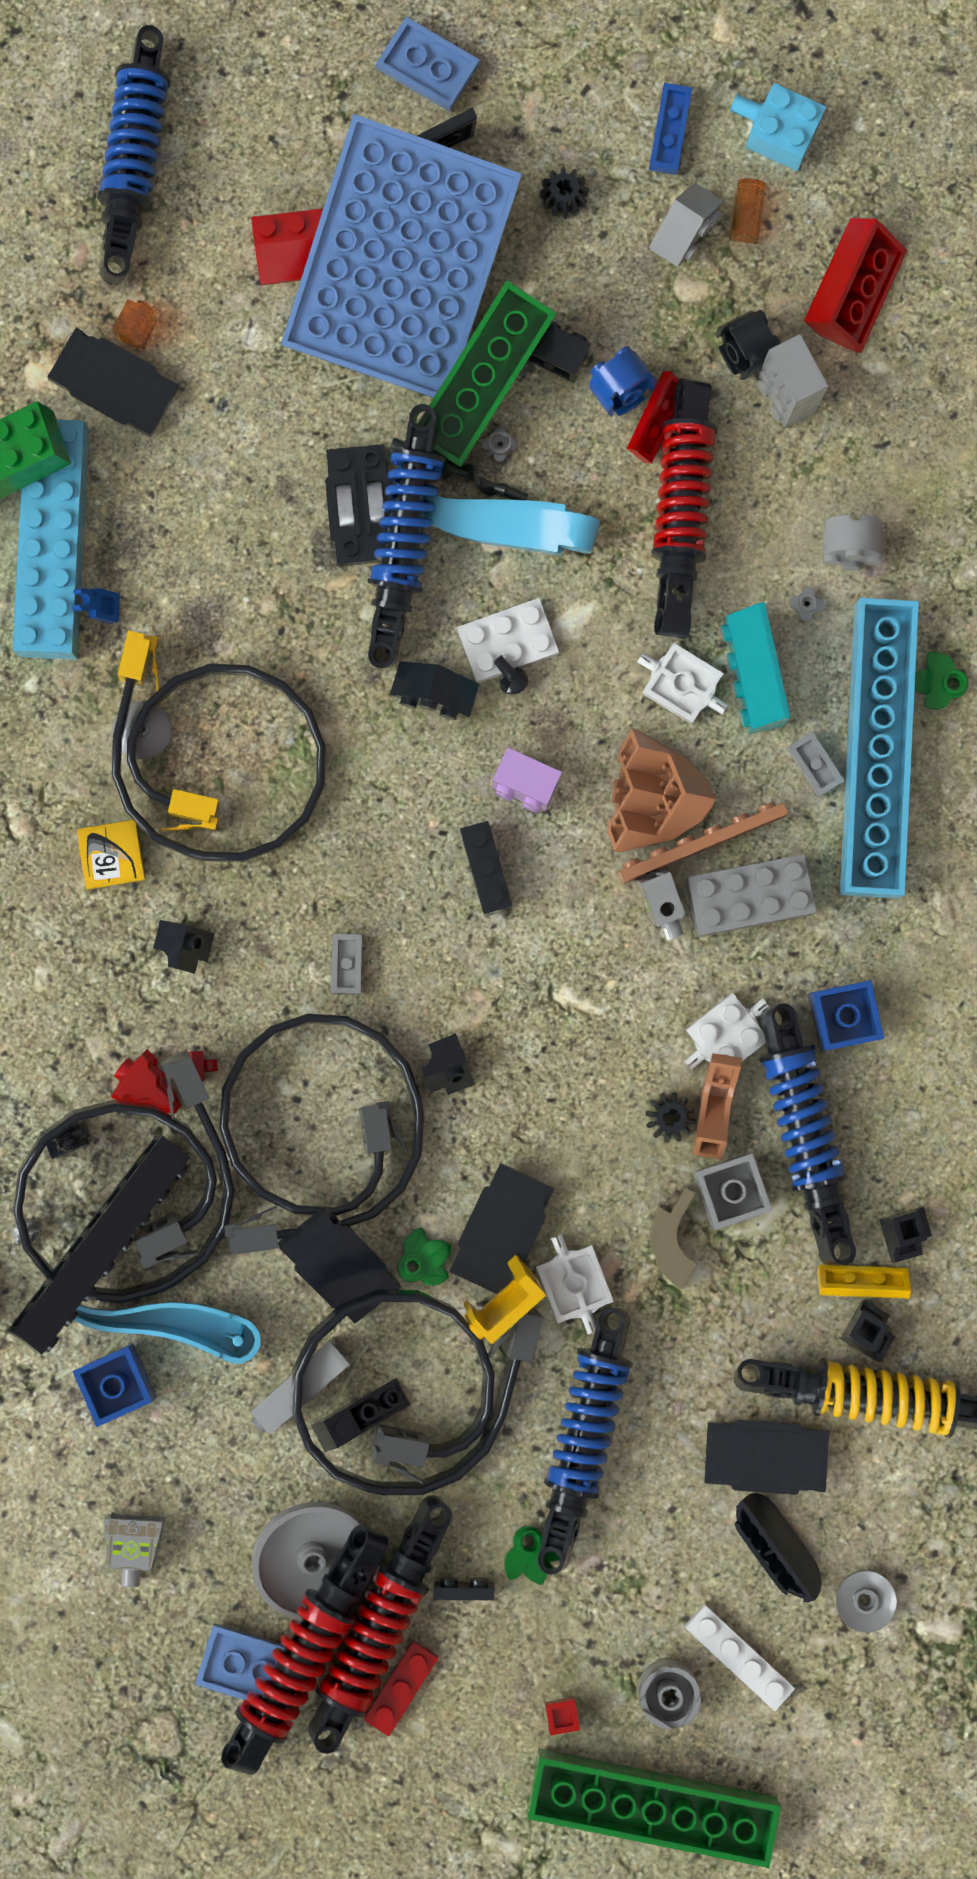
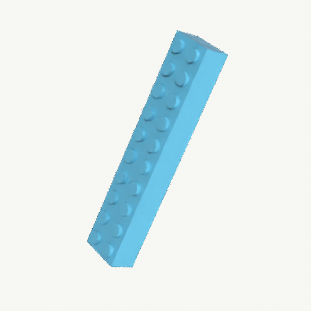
[840,598,919,899]

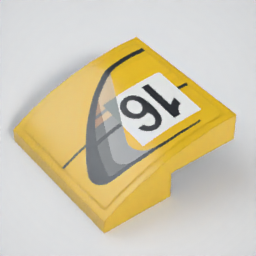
[77,819,146,890]

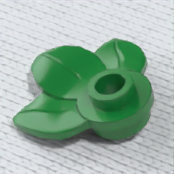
[915,651,969,710]
[397,1228,451,1286]
[504,1526,560,1585]

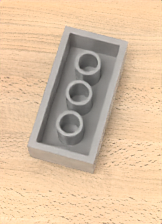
[685,854,816,938]

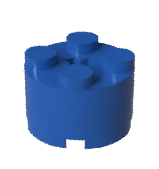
[589,346,657,417]

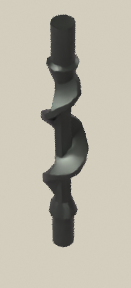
[390,437,529,500]

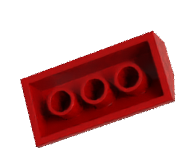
[251,208,324,286]
[804,218,907,353]

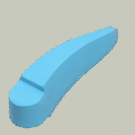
[397,484,601,556]
[74,1302,261,1364]

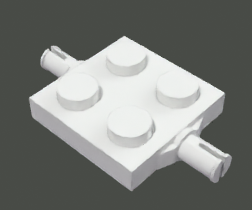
[637,643,728,725]
[684,993,769,1071]
[536,1234,614,1334]

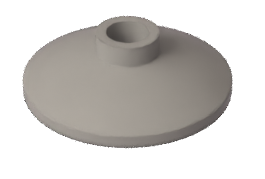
[113,701,172,759]
[836,1570,897,1633]

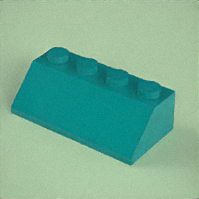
[721,602,791,734]

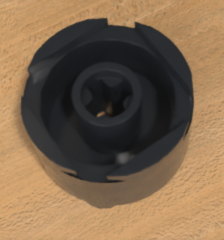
[716,310,781,380]

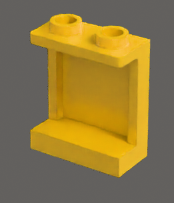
[463,1255,546,1344]

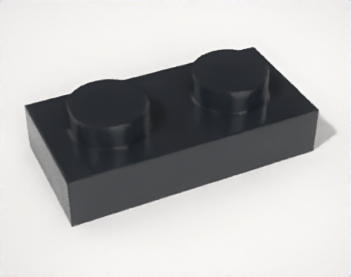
[433,1577,494,1601]

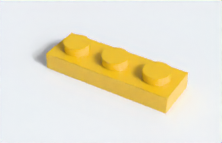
[817,1265,911,1299]

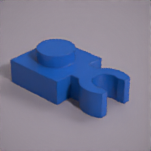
[72,588,120,624]

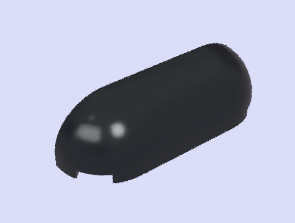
[735,1493,822,1602]

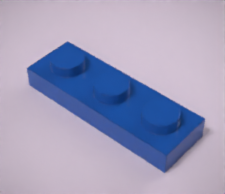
[649,83,692,175]

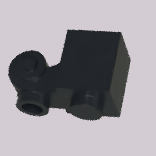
[40,1120,91,1159]

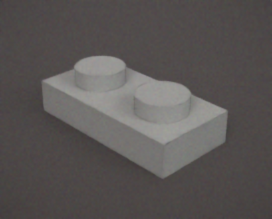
[787,731,845,798]
[331,934,363,994]

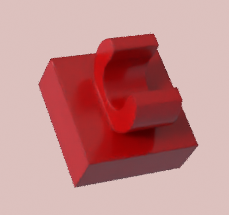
[188,1051,218,1081]
[544,1697,580,1736]

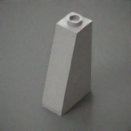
[250,1336,353,1435]

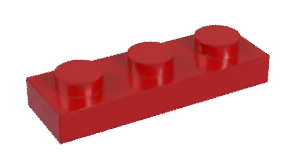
[626,371,679,464]
[363,1640,438,1737]

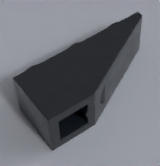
[311,1378,410,1452]

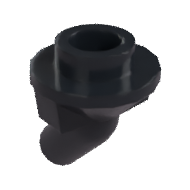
[493,654,529,695]

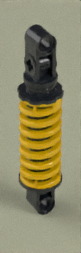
[733,1358,977,1438]

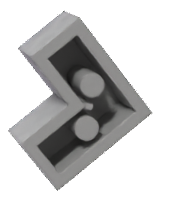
[649,182,724,267]

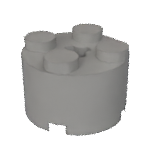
[823,515,883,571]
[638,1658,701,1729]

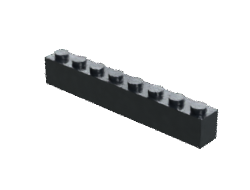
[7,1136,190,1355]

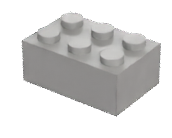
[757,334,828,428]

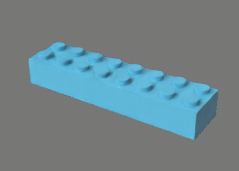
[13,419,89,660]

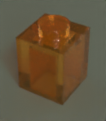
[112,299,158,351]

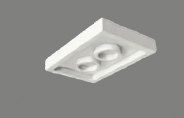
[457,598,559,683]

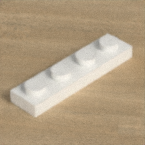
[684,1603,795,1711]

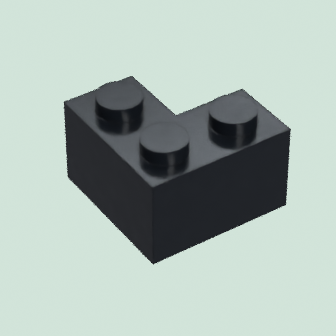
[390,661,480,720]

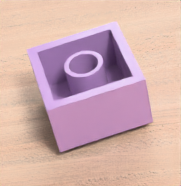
[492,747,562,813]

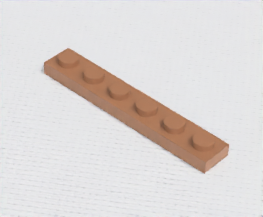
[618,801,788,884]

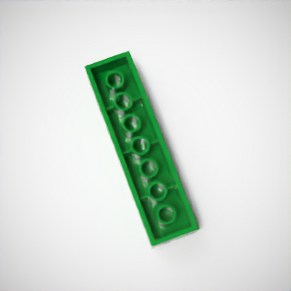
[527,1748,781,1868]

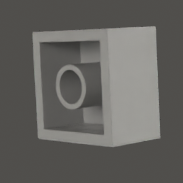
[693,1153,772,1230]

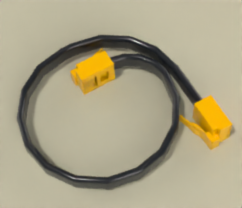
[111,630,326,862]

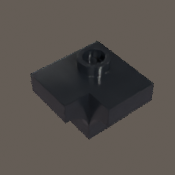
[153,920,215,974]
[421,1034,475,1095]
[879,1207,932,1263]
[840,1299,895,1363]

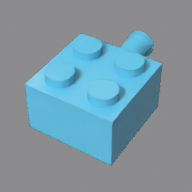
[730,83,826,171]

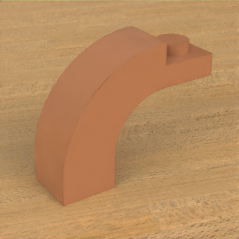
[692,1053,742,1160]

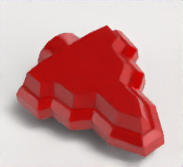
[111,1049,182,1114]

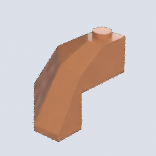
[607,728,716,852]

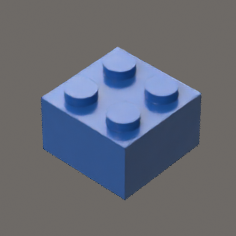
[808,980,884,1052]
[72,1343,157,1427]

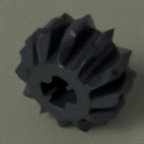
[540,166,589,219]
[645,1092,696,1143]

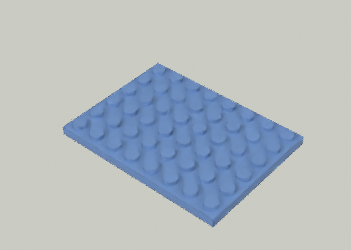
[281,114,522,398]

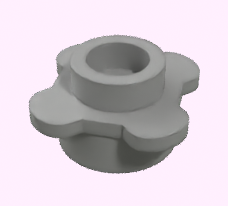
[482,427,517,462]
[789,586,825,621]
[13,1218,42,1246]

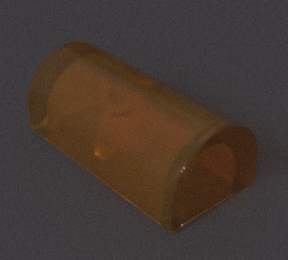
[729,178,766,244]

